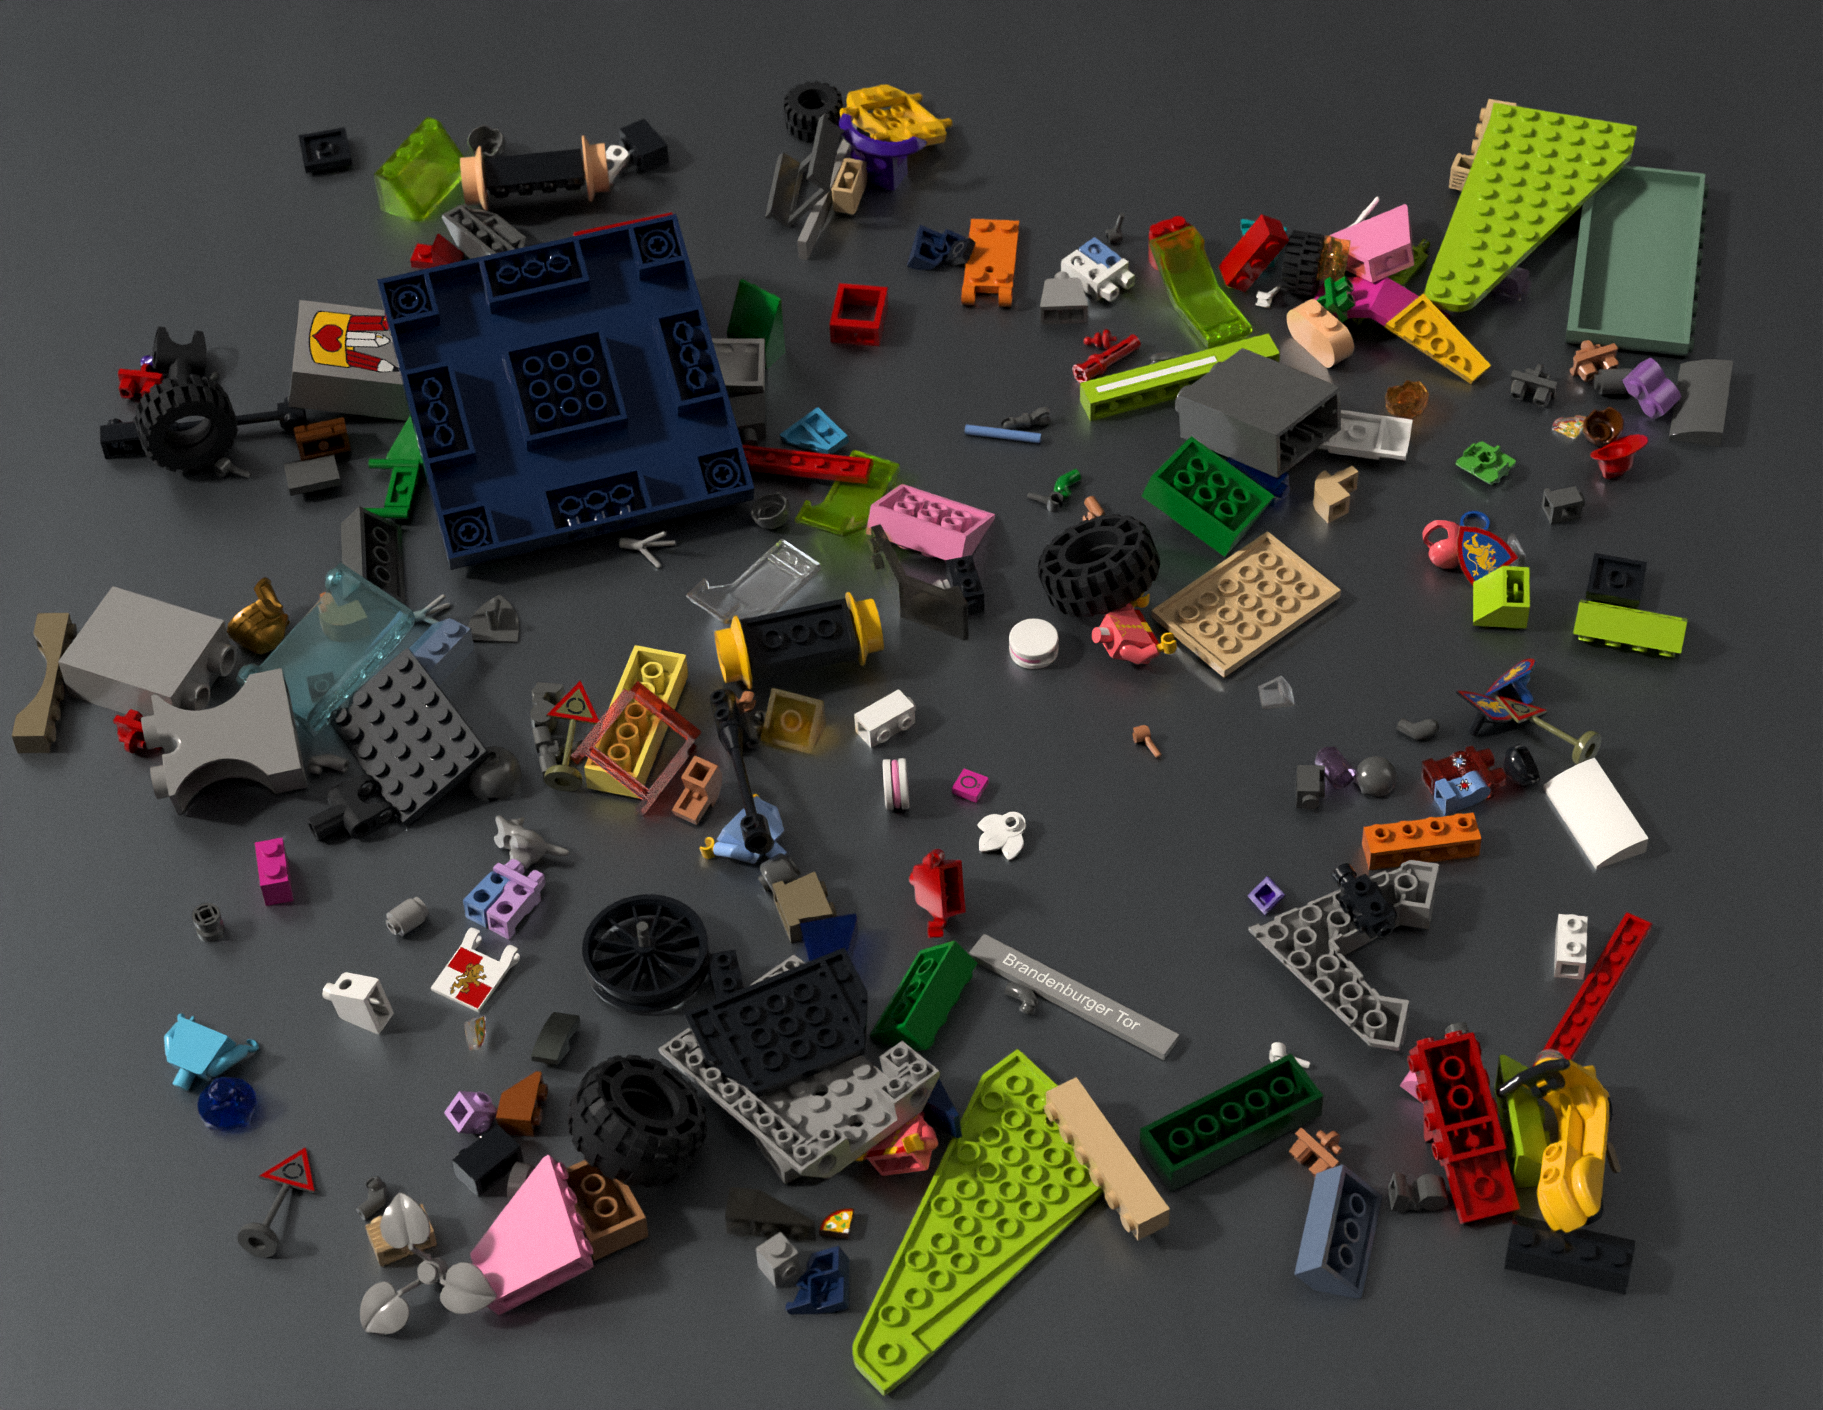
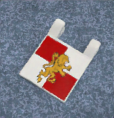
[431,927,520,1013]

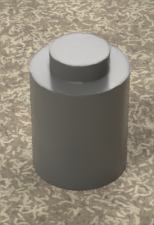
[1594,368,1632,395]

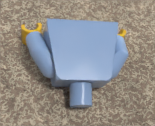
[699,794,787,864]

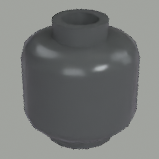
[758,853,801,892]

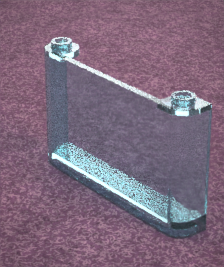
[236,562,415,736]

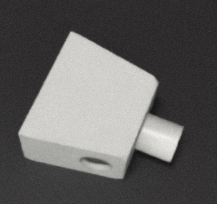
[322,972,394,1034]

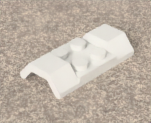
[1316,410,1413,461]

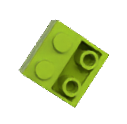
[1473,566,1530,628]

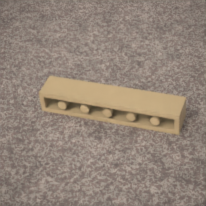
[1044,1077,1170,1240]

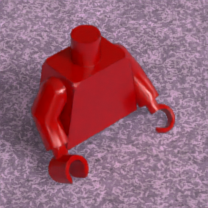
[909,849,966,938]

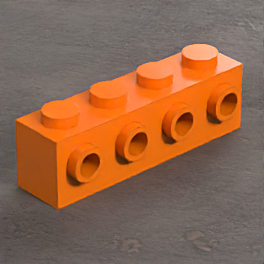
[1362,813,1481,870]

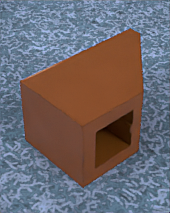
[496,1071,548,1137]

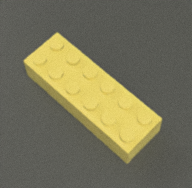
[584,645,688,798]

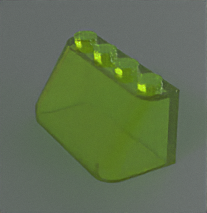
[374,116,464,222]

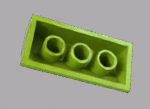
[1573,599,1688,657]
[1494,1055,1550,1188]

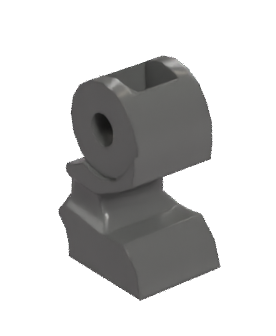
[530,682,565,734]
[1388,1172,1448,1213]

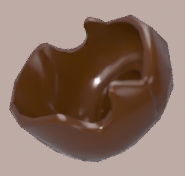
[1583,407,1624,447]

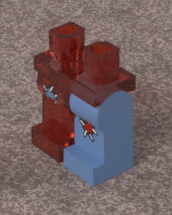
[1421,745,1507,816]

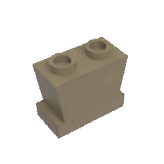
[772,871,837,943]

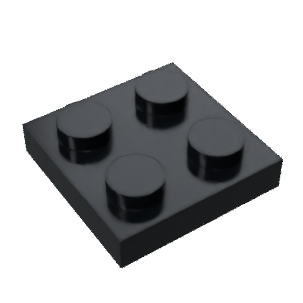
[298,127,353,173]
[1585,553,1647,608]

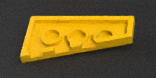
[1385,293,1491,384]

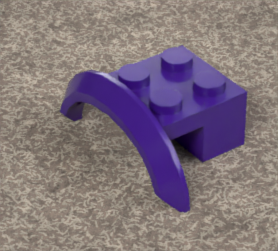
[839,113,927,191]

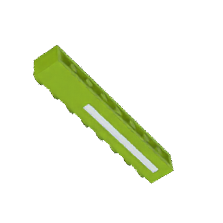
[1080,333,1280,421]

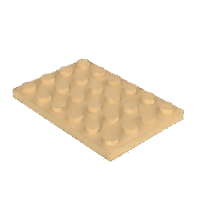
[1151,531,1341,678]

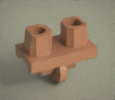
[1570,340,1619,383]
[1289,1128,1343,1177]

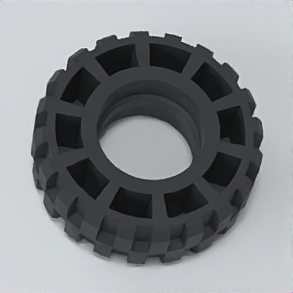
[1037,514,1160,617]

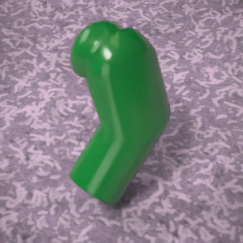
[1054,469,1082,499]

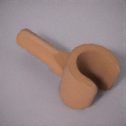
[739,691,756,712]
[1132,725,1162,759]

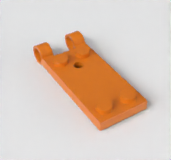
[961,219,1019,307]

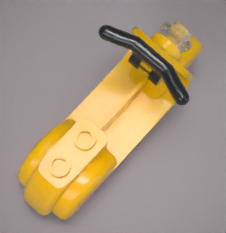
[1496,1049,1621,1233]

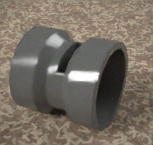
[192,903,225,942]

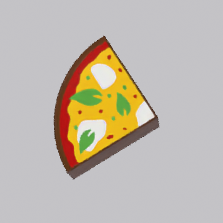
[819,1208,854,1239]

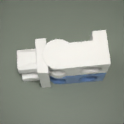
[1061,237,1135,302]

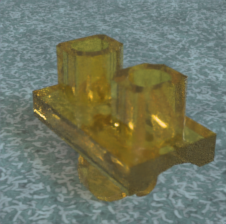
[1317,235,1351,282]

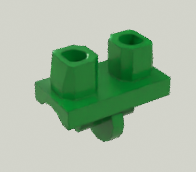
[1317,276,1356,323]

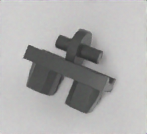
[1510,363,1557,408]

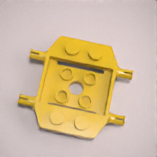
[839,84,953,146]

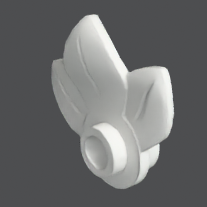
[978,812,1026,861]

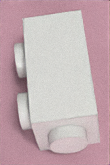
[854,689,916,748]
[1554,914,1588,980]

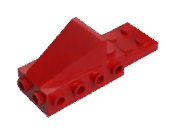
[1407,1030,1520,1224]

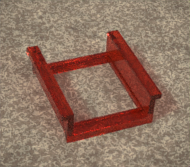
[570,681,702,816]

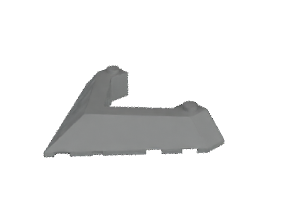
[1249,860,1439,1051]

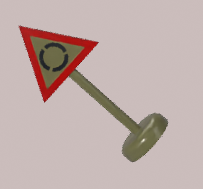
[544,680,600,792]
[1495,695,1602,765]

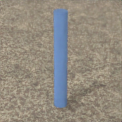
[965,424,1042,444]

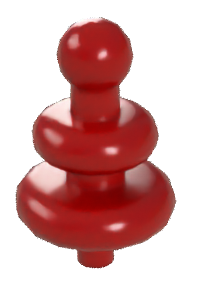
[1083,329,1117,350]

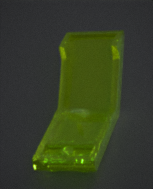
[1149,225,1252,349]
[795,449,900,538]

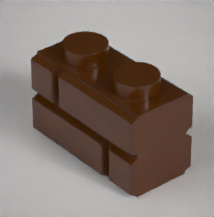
[294,417,351,461]

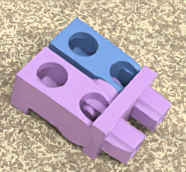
[463,858,546,940]

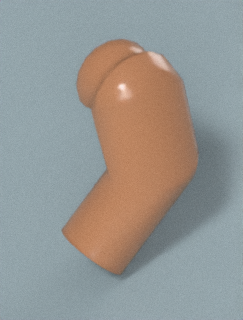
[1083,496,1105,521]

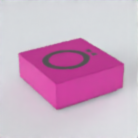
[952,768,989,803]

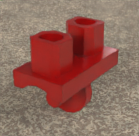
[117,363,163,399]
[113,709,163,754]

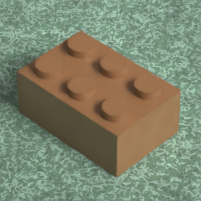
[566,1160,649,1261]

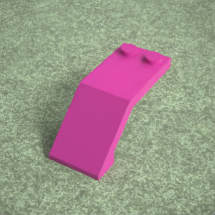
[1314,277,1450,326]

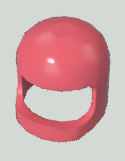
[1423,520,1460,569]

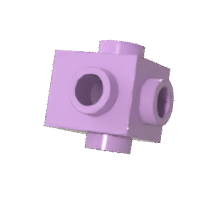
[444,1091,497,1134]

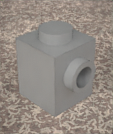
[756,1232,800,1288]

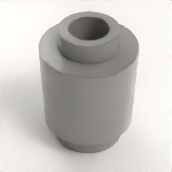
[386,896,429,936]

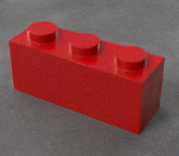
[1219,214,1289,293]

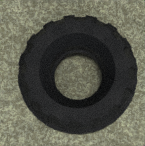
[567,1055,708,1188]

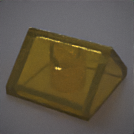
[760,688,826,754]

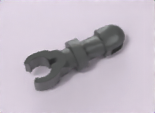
[1001,407,1051,430]

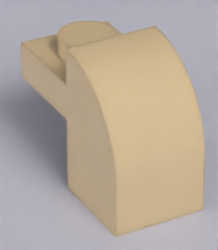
[1313,466,1358,523]

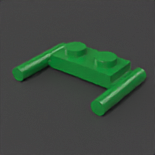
[364,459,421,519]

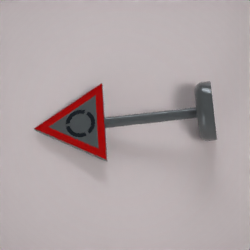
[237,1147,315,1258]

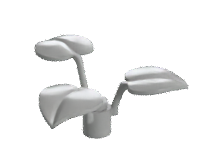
[360,1193,497,1334]

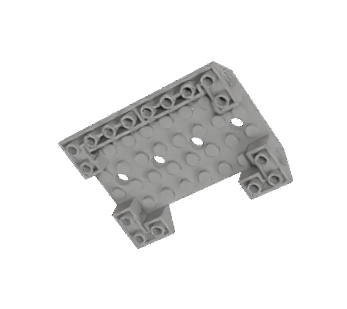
[658,955,940,1178]

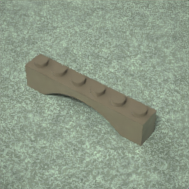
[12,613,77,753]

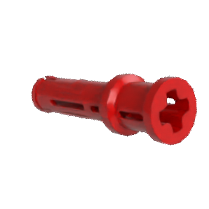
[1072,334,1141,383]

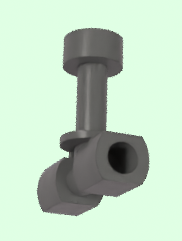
[532,726,596,780]

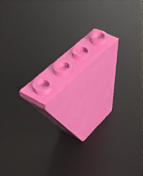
[1325,204,1414,283]
[470,1155,594,1315]

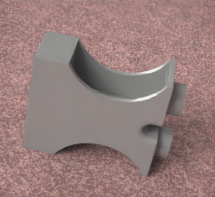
[141,668,308,815]

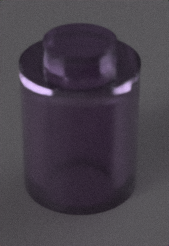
[1315,747,1356,789]

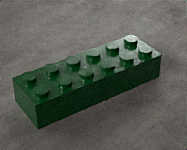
[1139,1053,1324,1192]

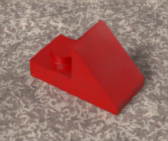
[410,233,465,269]

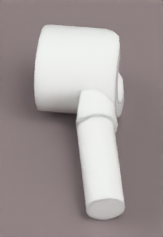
[1256,284,1282,308]
[1269,1042,1310,1069]

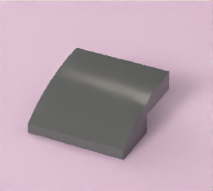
[284,455,341,496]

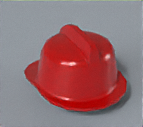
[1590,434,1648,479]

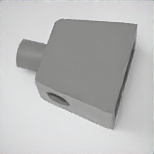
[1040,271,1088,325]

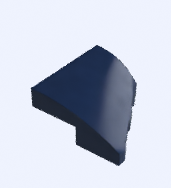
[907,225,966,270]
[785,1246,850,1315]

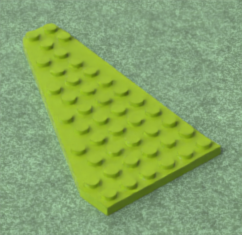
[1424,103,1637,312]
[852,1049,1137,1397]

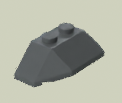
[442,204,526,259]

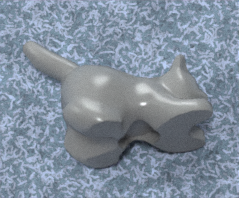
[494,816,569,870]

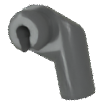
[1005,981,1039,1015]
[356,1176,387,1220]

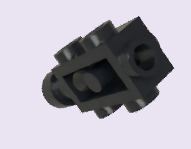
[1331,863,1397,939]

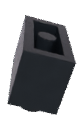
[619,118,669,173]
[452,1124,524,1197]

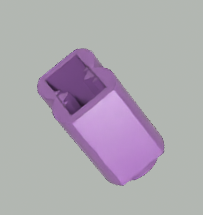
[1623,358,1681,420]

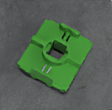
[1455,441,1516,485]

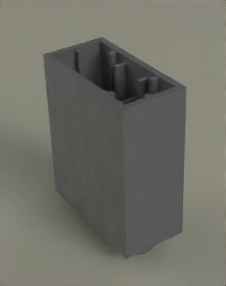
[1175,348,1341,478]

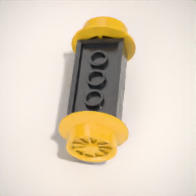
[714,592,884,690]

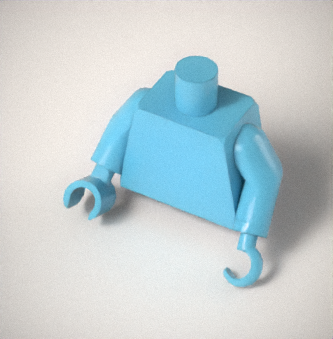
[164,1013,259,1091]

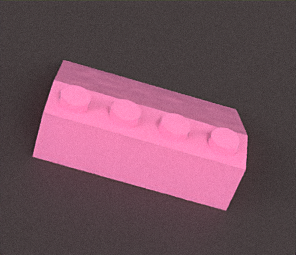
[866,484,995,562]

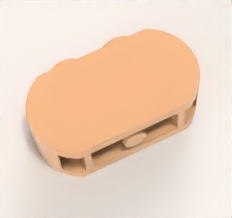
[1287,299,1354,368]

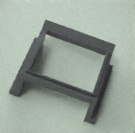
[765,113,845,228]

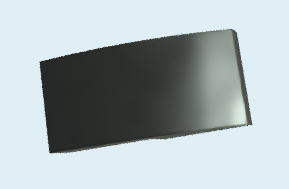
[531,1012,581,1065]

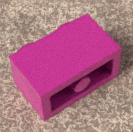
[255,838,294,906]

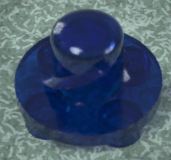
[197,1077,257,1130]

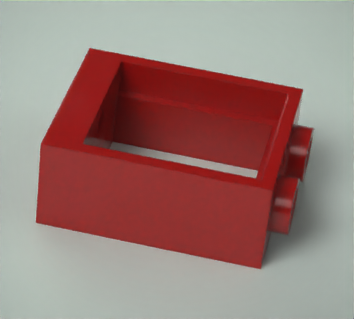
[829,283,889,346]

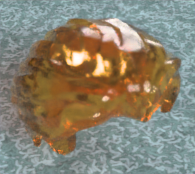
[1385,380,1429,419]

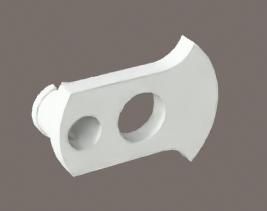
[606,145,630,187]

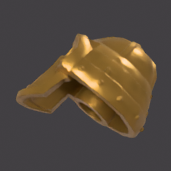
[227,577,290,654]

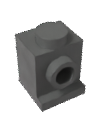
[1542,486,1585,525]
[1296,765,1325,809]

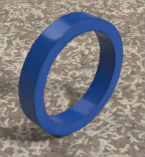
[1460,511,1490,530]

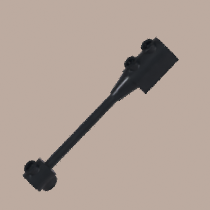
[100,396,307,459]
[710,689,774,855]

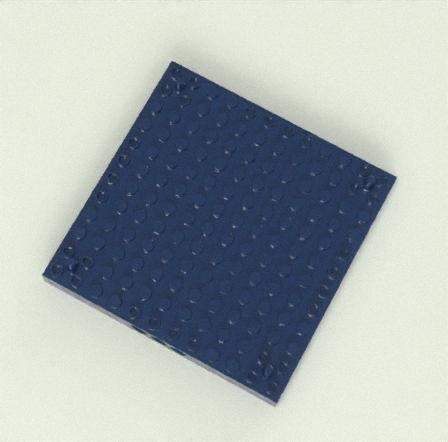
[377,214,755,570]

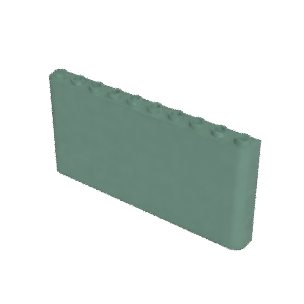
[1565,165,1709,357]

